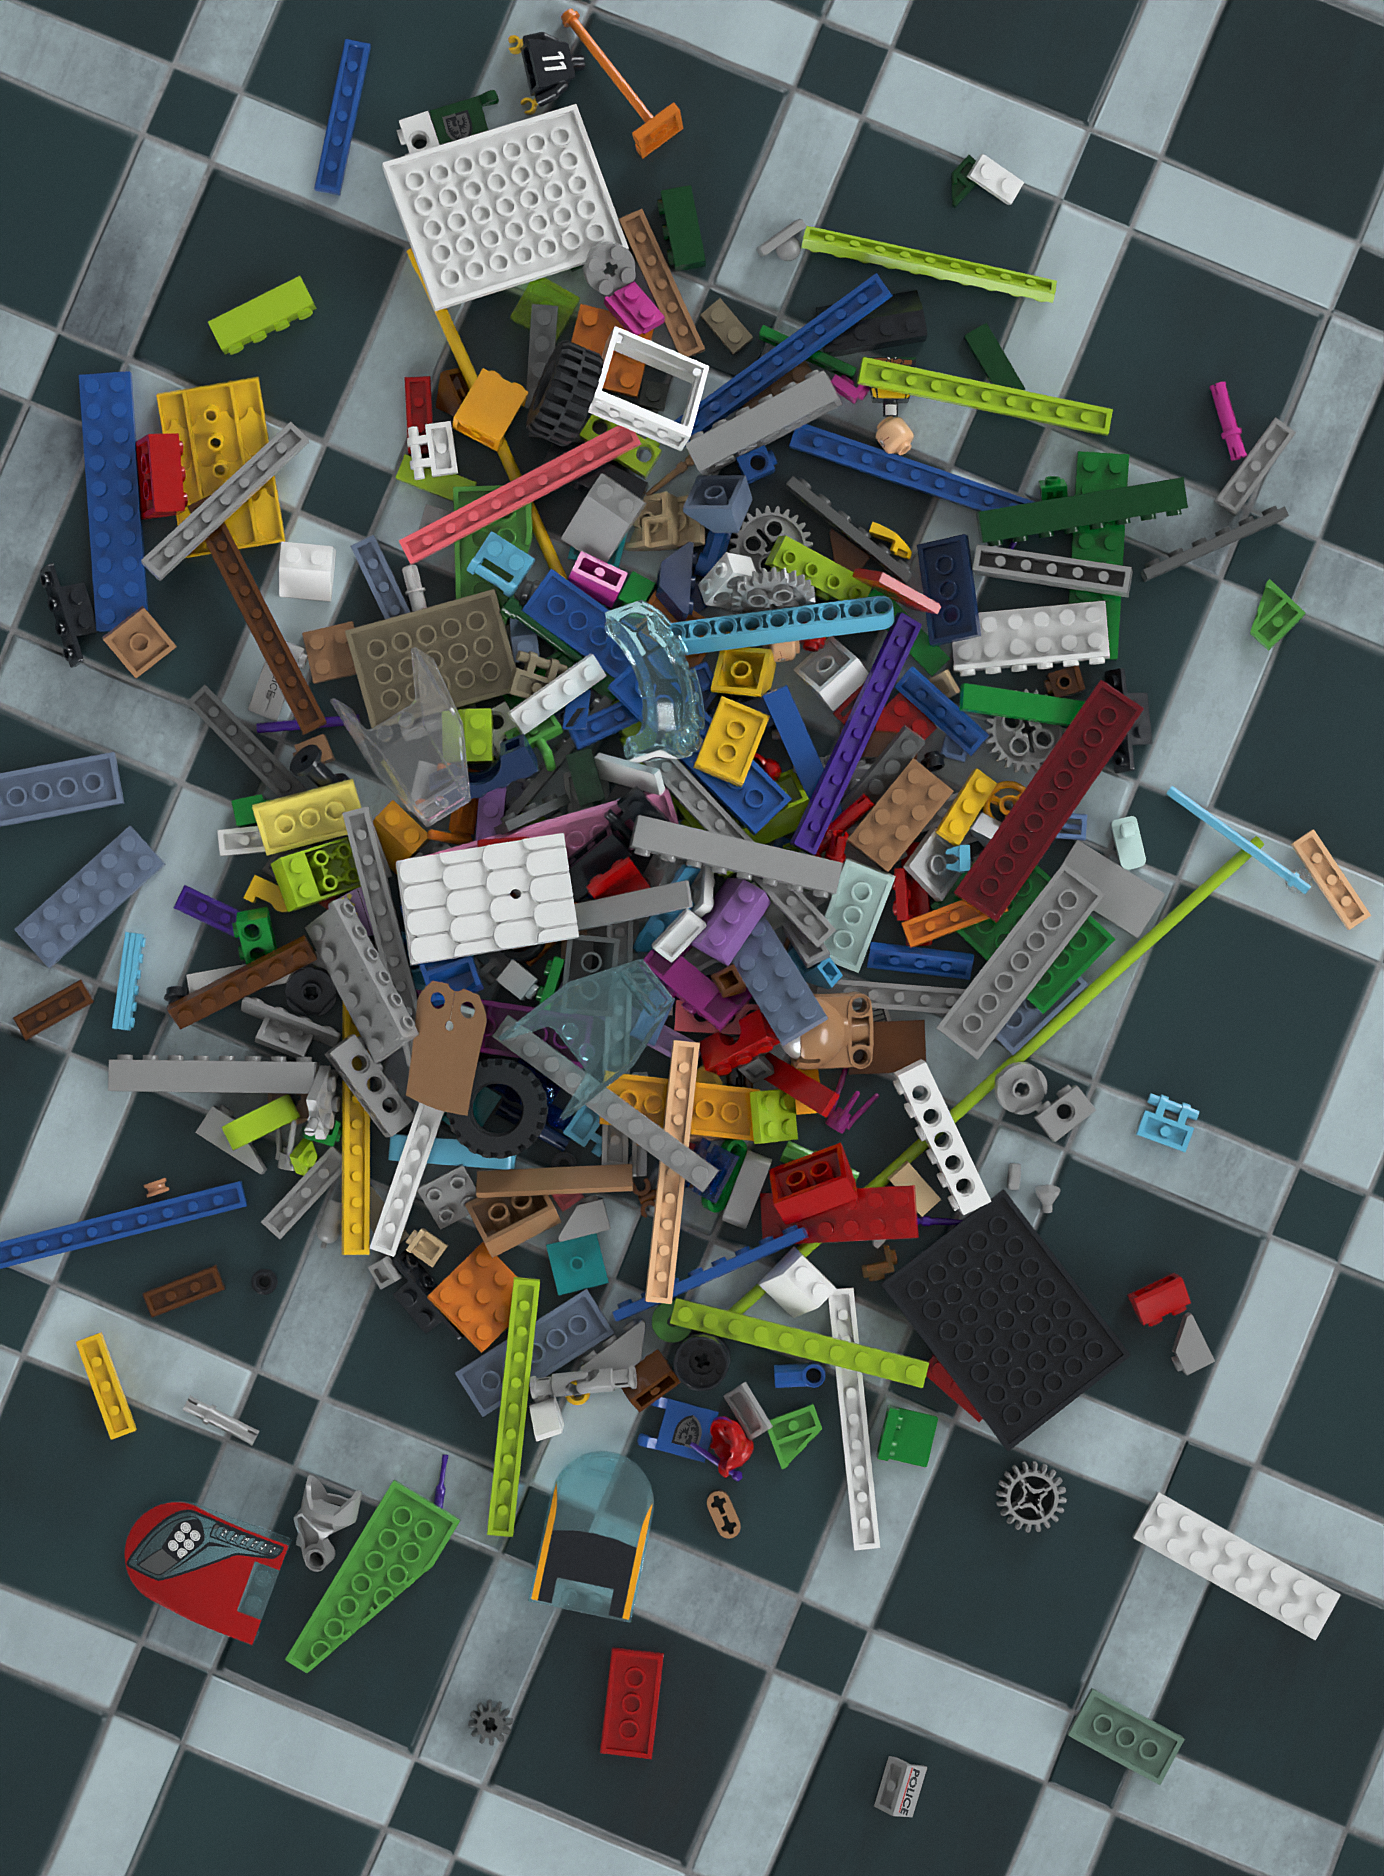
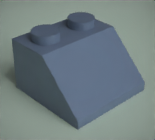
[683,475,753,533]

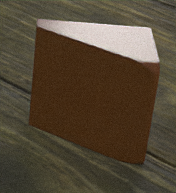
[711,964,746,998]

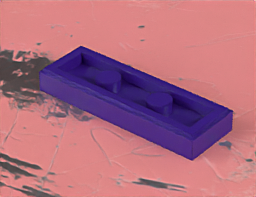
[173,885,253,939]

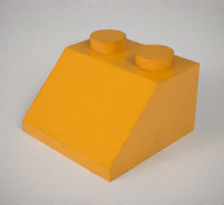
[373,800,430,874]

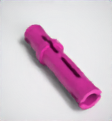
[1209,382,1247,461]

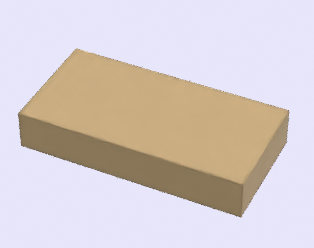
[888,1161,941,1217]

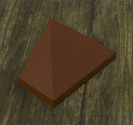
[436,368,470,416]

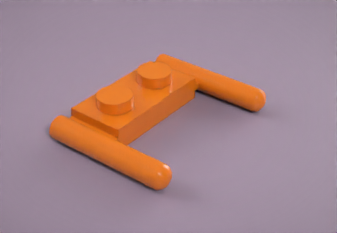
[427,762,480,845]

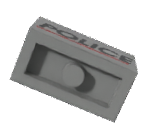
[874,1756,927,1817]

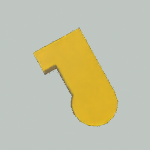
[244,875,288,912]

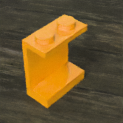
[452,368,528,452]

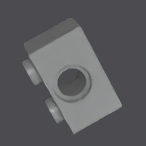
[1034,1084,1096,1142]

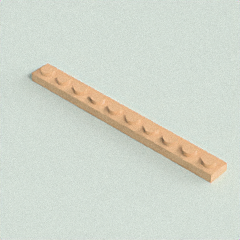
[645,1040,700,1304]

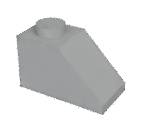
[558,1195,611,1242]
[1171,1312,1215,1375]

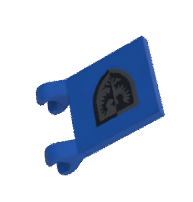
[637,1396,719,1463]

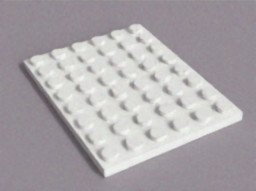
[382,104,629,311]

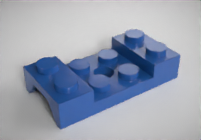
[400,906,484,1007]

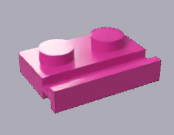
[604,281,665,336]

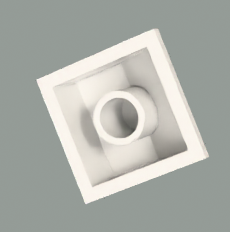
[279,542,336,602]
[793,636,869,711]
[758,1247,836,1318]

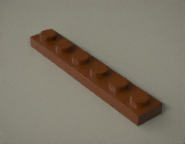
[167,935,318,1030]

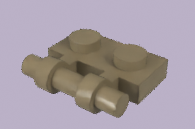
[507,650,567,699]

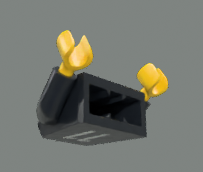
[508,32,585,115]

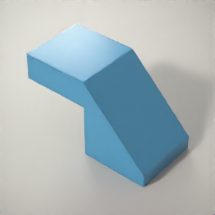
[787,945,843,989]

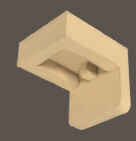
[406,1228,448,1267]

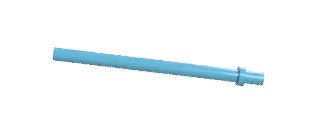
[1166,786,1311,894]

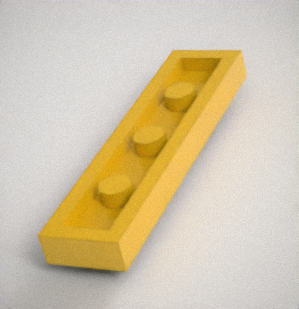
[76,1332,137,1440]

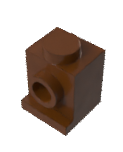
[1043,665,1085,698]

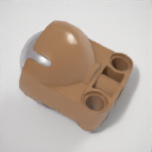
[780,991,874,1070]

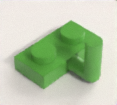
[504,714,563,771]

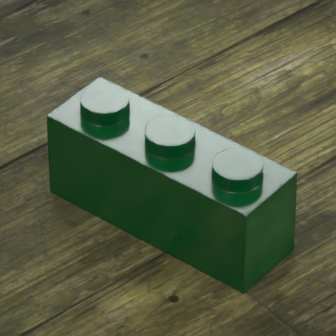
[657,185,706,272]

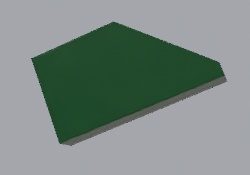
[951,155,977,208]

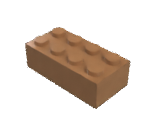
[847,758,954,873]

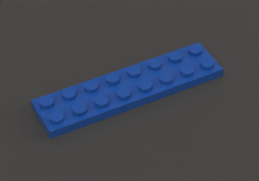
[522,569,717,711]
[607,655,792,836]

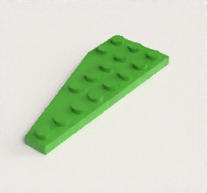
[453,485,533,627]
[285,1479,461,1673]

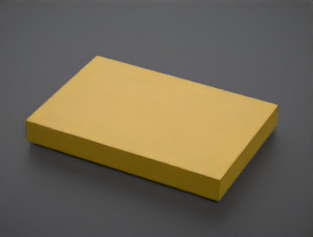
[693,696,770,787]

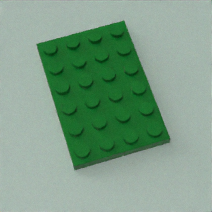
[930,859,1116,1015]

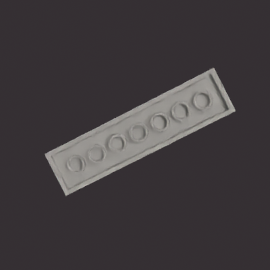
[936,863,1105,1060]

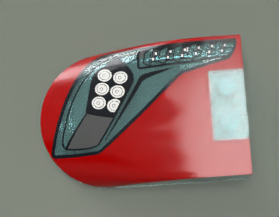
[125,1501,294,1645]

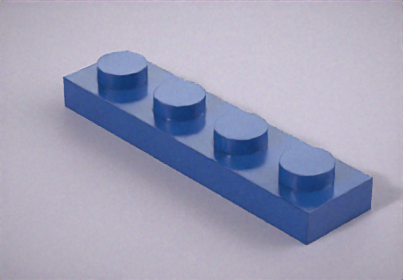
[895,666,989,756]
[867,942,974,980]

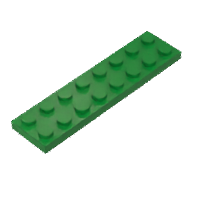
[1068,451,1129,661]

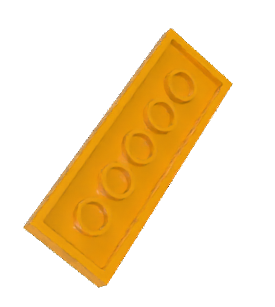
[599,1071,760,1141]

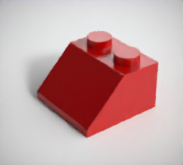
[1127,1273,1191,1327]

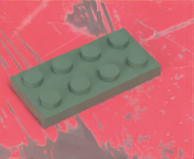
[1067,1687,1185,1785]

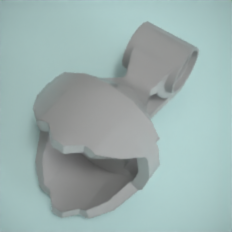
[294,1475,362,1572]

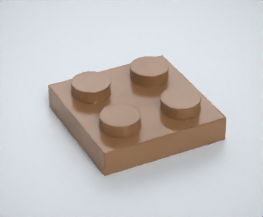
[102,606,176,678]
[302,621,357,684]

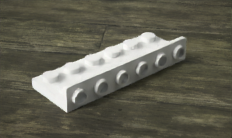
[952,601,1110,677]

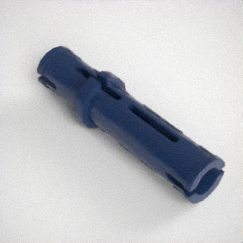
[495,1100,571,1153]

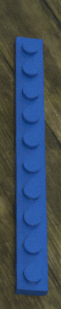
[674,273,892,449]
[789,424,1034,512]
[0,1181,248,1269]

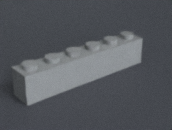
[972,544,1133,597]

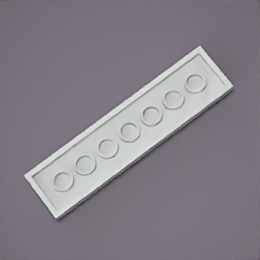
[1132,1491,1340,1640]

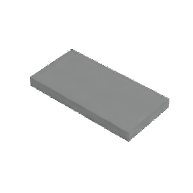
[1058,840,1165,938]

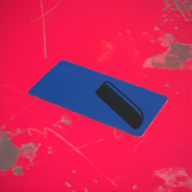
[563,690,591,730]

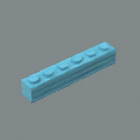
[112,932,146,1030]

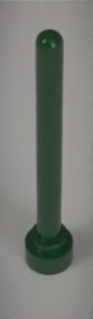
[499,596,605,681]

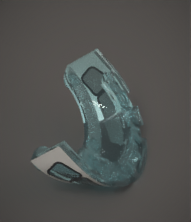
[605,600,705,763]

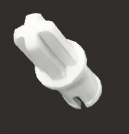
[402,565,427,612]

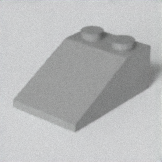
[561,473,647,563]

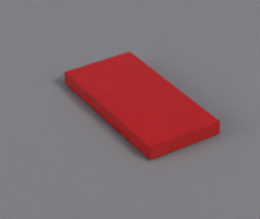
[600,1647,664,1759]

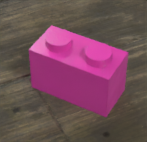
[568,551,628,608]

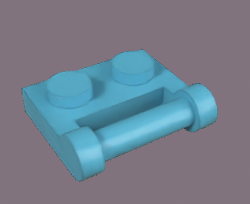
[466,531,536,598]

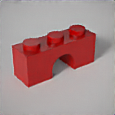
[698,1009,781,1076]

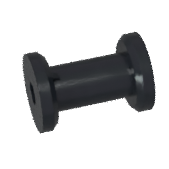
[290,744,350,788]

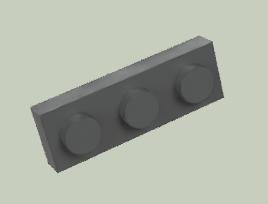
[494,793,571,835]

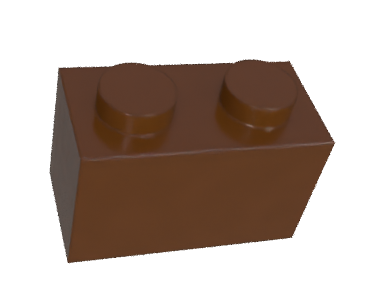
[621,1349,681,1413]

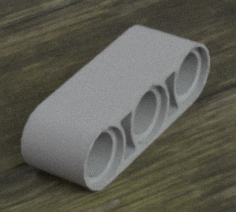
[721,1150,772,1229]

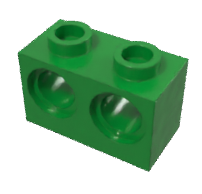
[232,907,278,965]

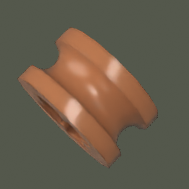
[143,1178,170,1198]

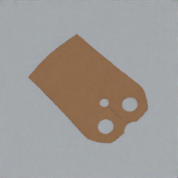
[406,981,487,1116]

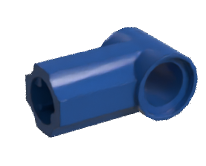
[694,530,732,577]
[774,1361,826,1388]

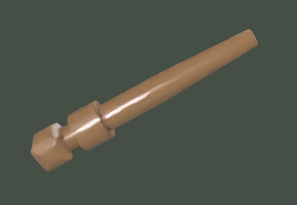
[645,455,695,496]

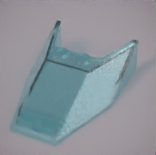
[498,958,674,1121]

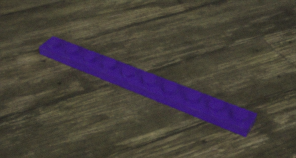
[790,612,922,856]

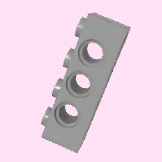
[324,1034,415,1138]

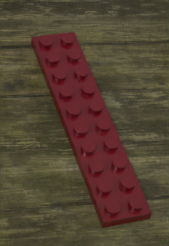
[954,680,1144,923]

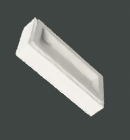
[652,908,707,963]

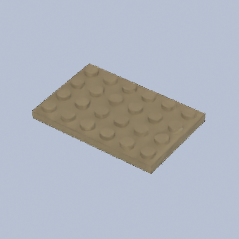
[345,589,517,731]

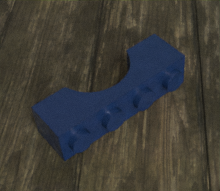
[429,733,538,811]

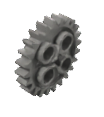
[729,506,813,574]
[731,567,815,627]
[984,689,1066,774]

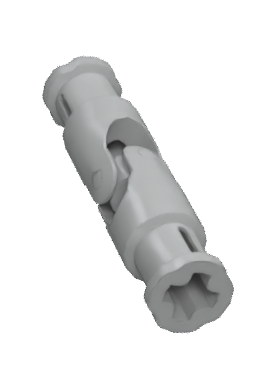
[530,1366,637,1399]

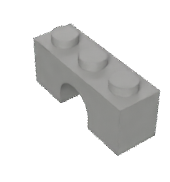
[496,960,540,1001]

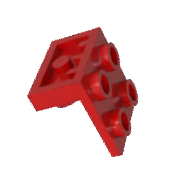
[586,857,651,925]

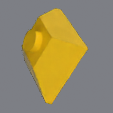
[710,647,776,697]

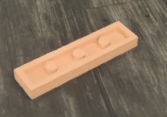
[1291,829,1371,930]

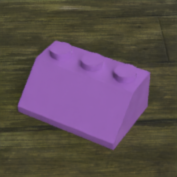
[690,878,771,966]

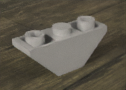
[580,1318,646,1371]

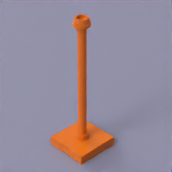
[561,8,684,159]

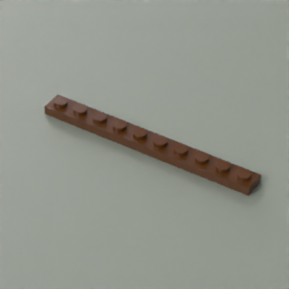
[187,495,327,735]

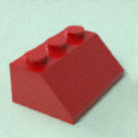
[135,433,188,519]
[769,1143,858,1225]

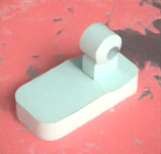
[1111,816,1146,870]

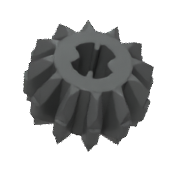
[468,1699,513,1746]

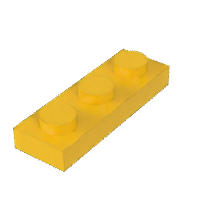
[935,768,997,847]

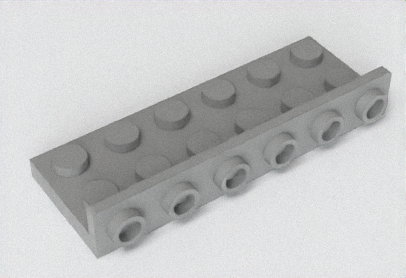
[305,898,419,1063]

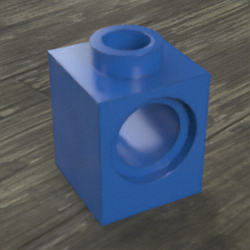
[736,445,777,484]

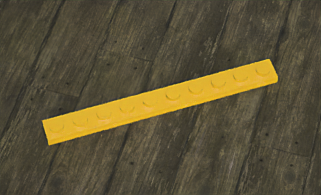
[342,1002,370,1255]

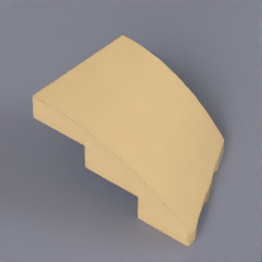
[625,491,705,551]

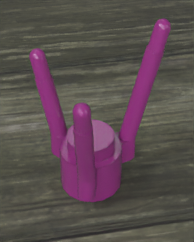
[825,1068,879,1134]

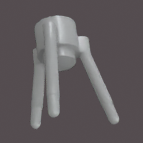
[275,1120,296,1171]

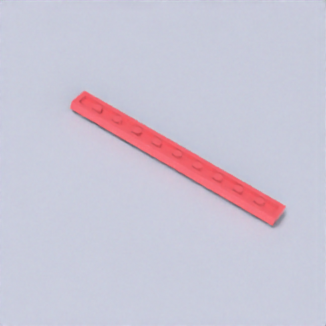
[399,425,641,565]

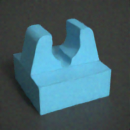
[945,845,970,873]

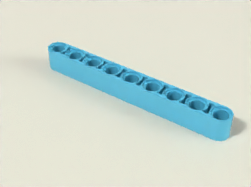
[663,596,894,656]

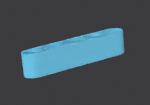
[388,1134,516,1170]

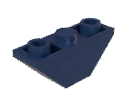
[655,542,697,622]

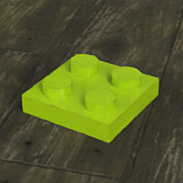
[750,1089,798,1144]

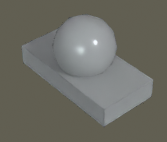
[756,218,806,261]

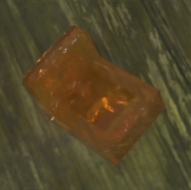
[861,1244,898,1281]

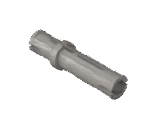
[183,1395,260,1446]

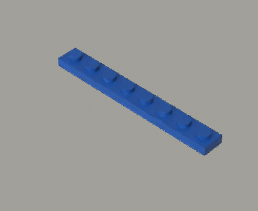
[612,1225,809,1321]

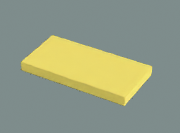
[252,779,362,856]

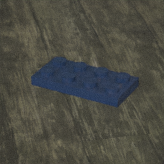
[917,534,981,647]

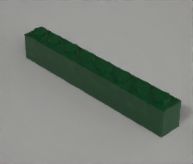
[976,477,1188,546]

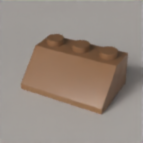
[465,1195,561,1258]

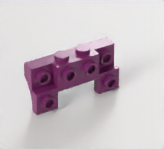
[641,945,753,1032]

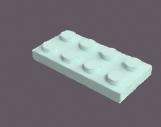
[824,858,896,973]

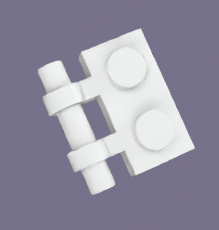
[407,421,458,480]

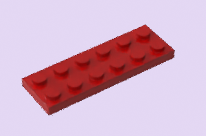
[760,1185,918,1244]

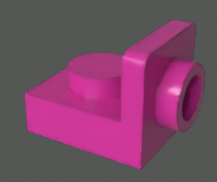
[831,374,871,404]

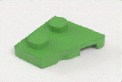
[1250,579,1306,651]
[767,1403,822,1470]

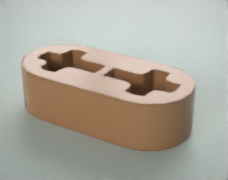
[707,1490,741,1539]

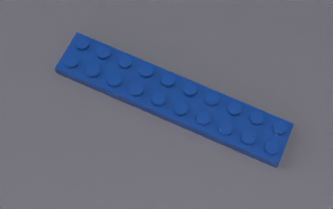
[79,371,148,632]

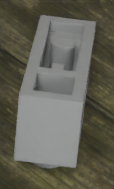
[195,1104,267,1174]

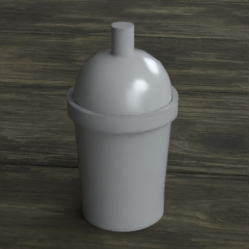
[316,1199,342,1249]

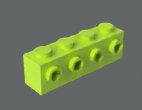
[765,535,872,602]

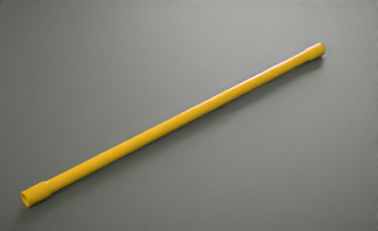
[406,248,568,580]

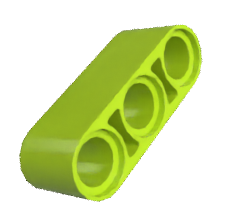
[221,1094,301,1151]

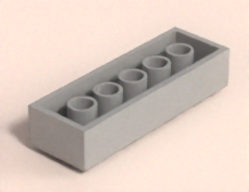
[686,370,843,476]

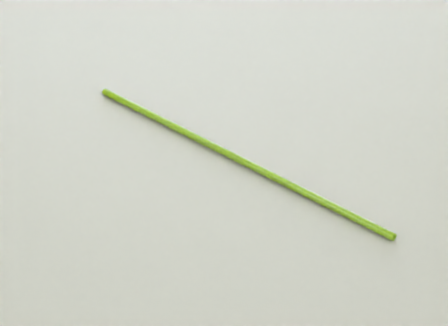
[728,836,1264,1314]

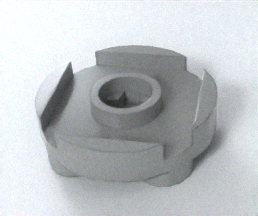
[583,241,636,295]
[994,1062,1047,1115]

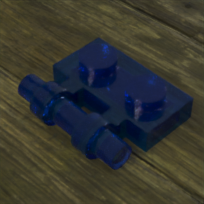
[684,1137,739,1203]

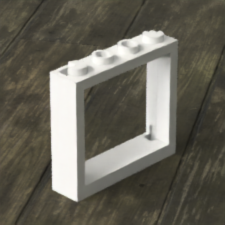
[588,326,710,451]

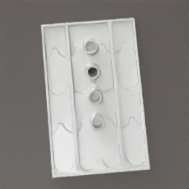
[396,833,579,965]

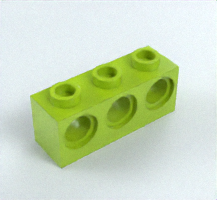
[579,414,662,480]

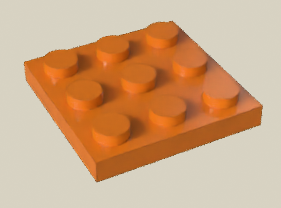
[571,304,655,398]
[427,1242,517,1353]

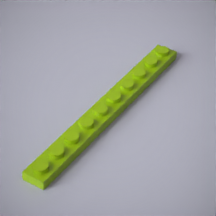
[801,226,1057,303]
[857,357,1113,436]
[487,1277,540,1537]
[670,1297,929,1388]

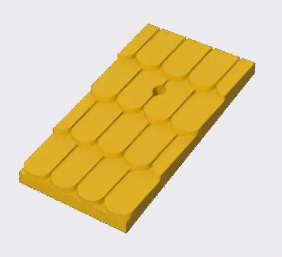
[156,377,285,558]

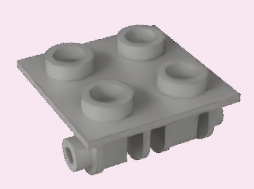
[417,1164,477,1230]

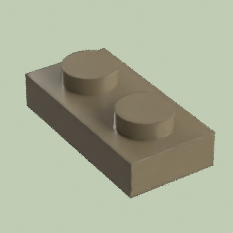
[700,298,753,356]

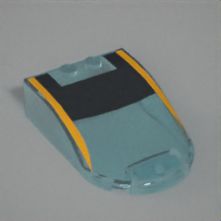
[528,1451,654,1623]

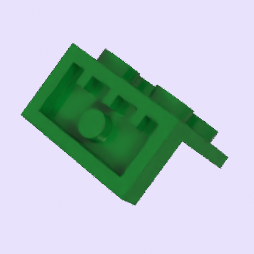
[876,1405,938,1467]

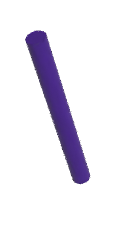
[256,714,361,733]

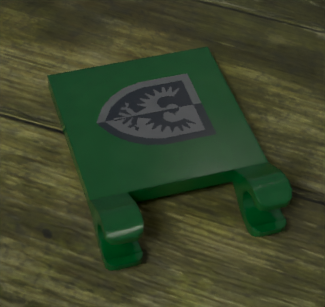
[430,90,499,145]

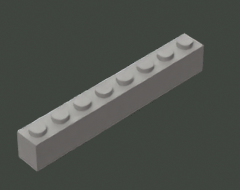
[629,815,843,898]
[108,1055,319,1094]

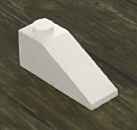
[529,1395,565,1441]

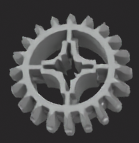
[996,1461,1067,1532]

